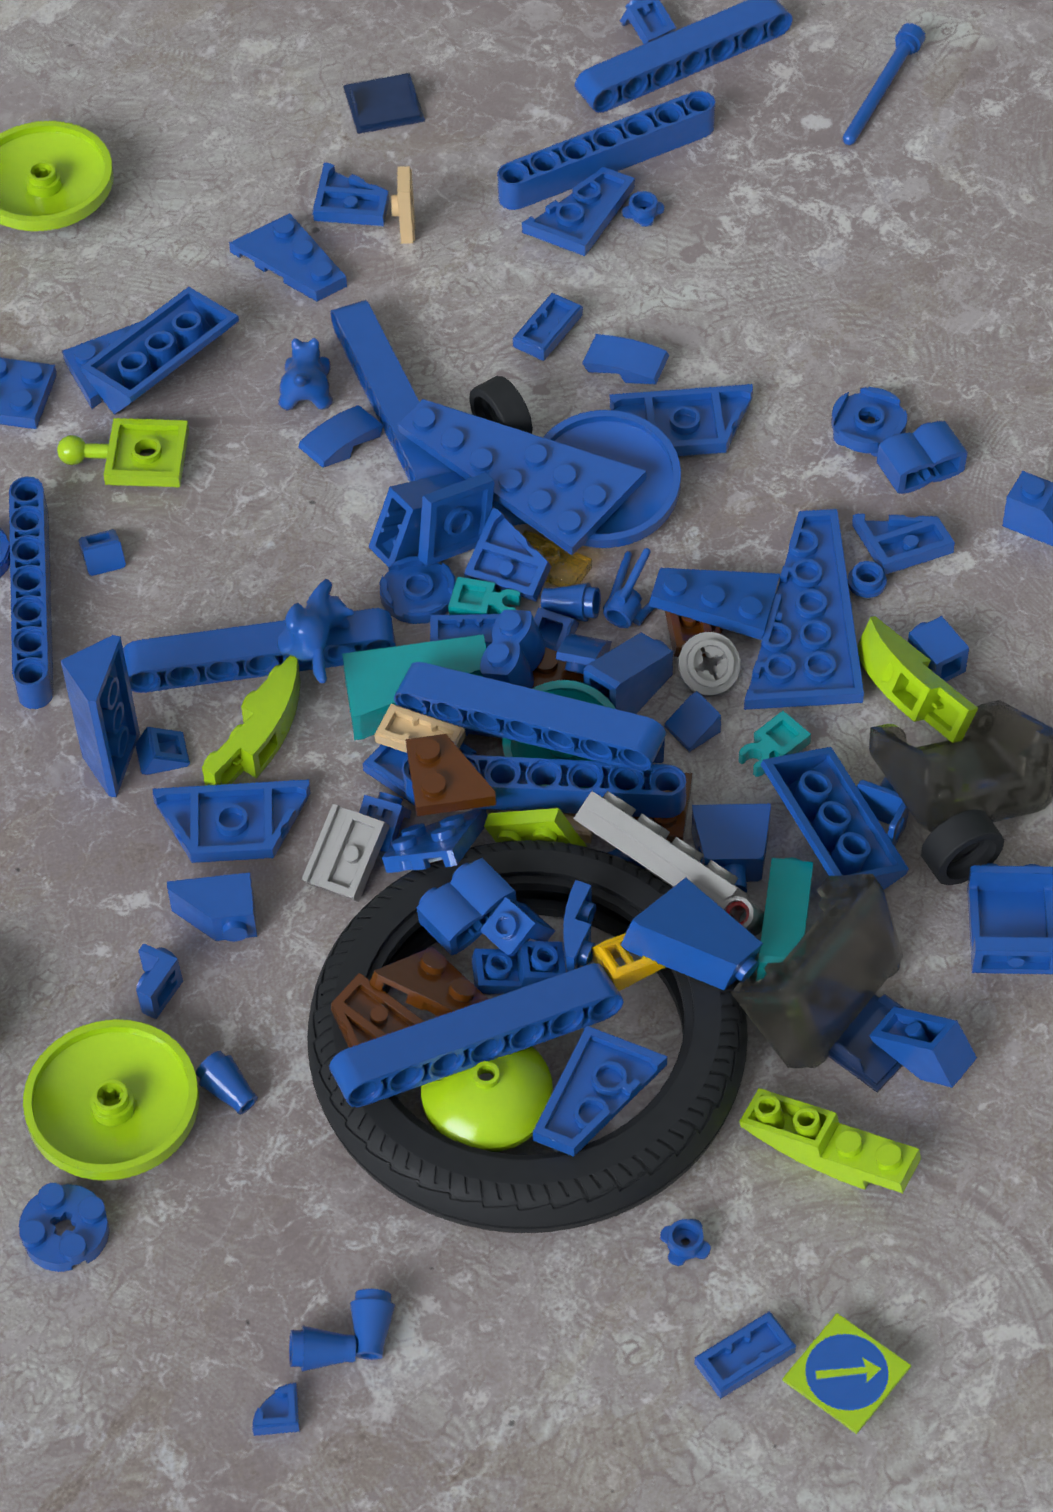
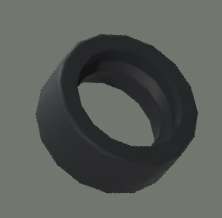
[469,376,533,434]
[921,809,1004,886]

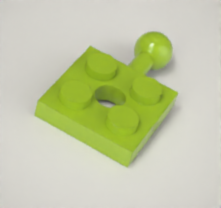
[57,418,189,487]

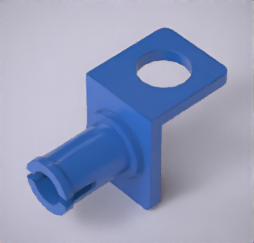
[857,767,912,846]

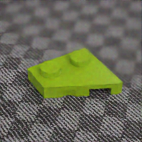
[484,808,587,847]

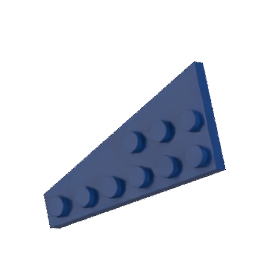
[398,399,647,556]
[744,509,864,710]

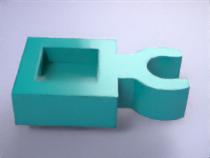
[448,577,521,615]
[738,711,811,777]

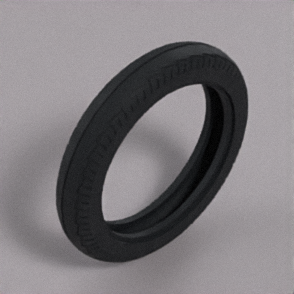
[307,840,748,1233]

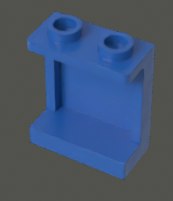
[967,863,1053,974]

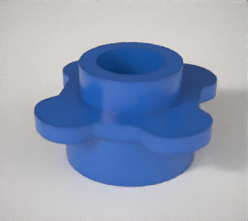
[622,191,664,227]
[660,1219,711,1266]

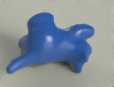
[278,338,333,410]
[277,579,355,684]

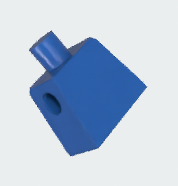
[691,803,771,893]

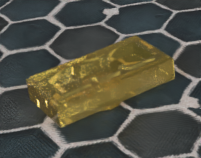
[522,529,592,587]

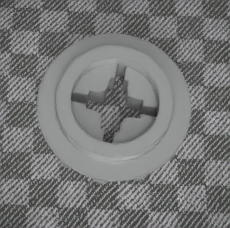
[677,632,740,696]

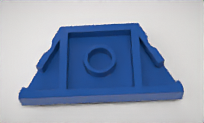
[609,384,753,456]
[153,779,311,863]
[382,809,488,873]

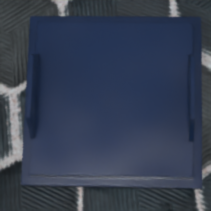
[343,73,425,134]
[810,987,905,1092]

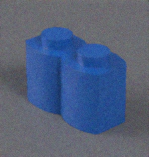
[876,421,968,494]
[480,609,545,689]
[417,858,517,956]

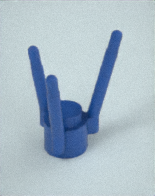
[603,548,655,628]

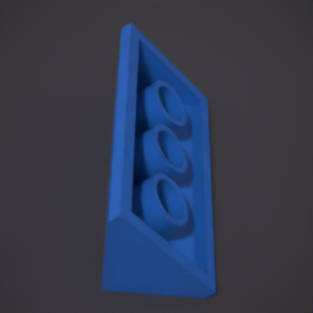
[81,286,239,414]
[61,635,140,798]
[761,747,909,908]

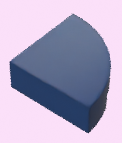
[252,1383,300,1436]

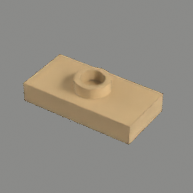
[391,166,415,244]
[375,703,466,753]

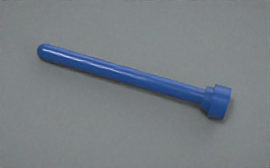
[842,23,926,145]

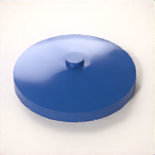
[543,410,681,548]

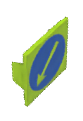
[782,1313,911,1434]

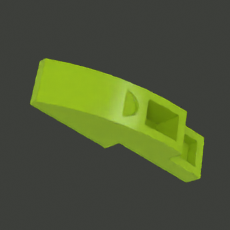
[857,616,978,743]
[202,656,301,785]
[739,1088,921,1194]

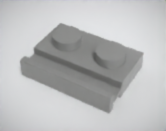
[301,804,390,902]

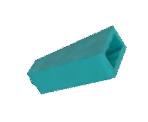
[342,634,486,740]
[755,857,813,1012]

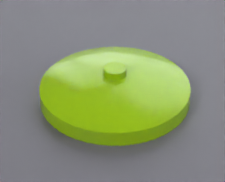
[0,121,114,231]
[23,1019,199,1180]

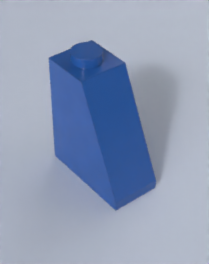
[369,471,465,567]
[583,632,673,714]
[621,878,763,990]

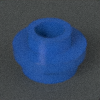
[848,561,887,598]

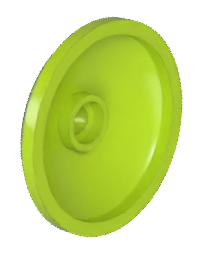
[421,1046,553,1152]

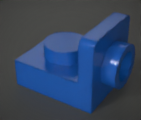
[620,0,676,44]
[359,792,412,853]
[481,897,556,956]
[136,943,183,1019]

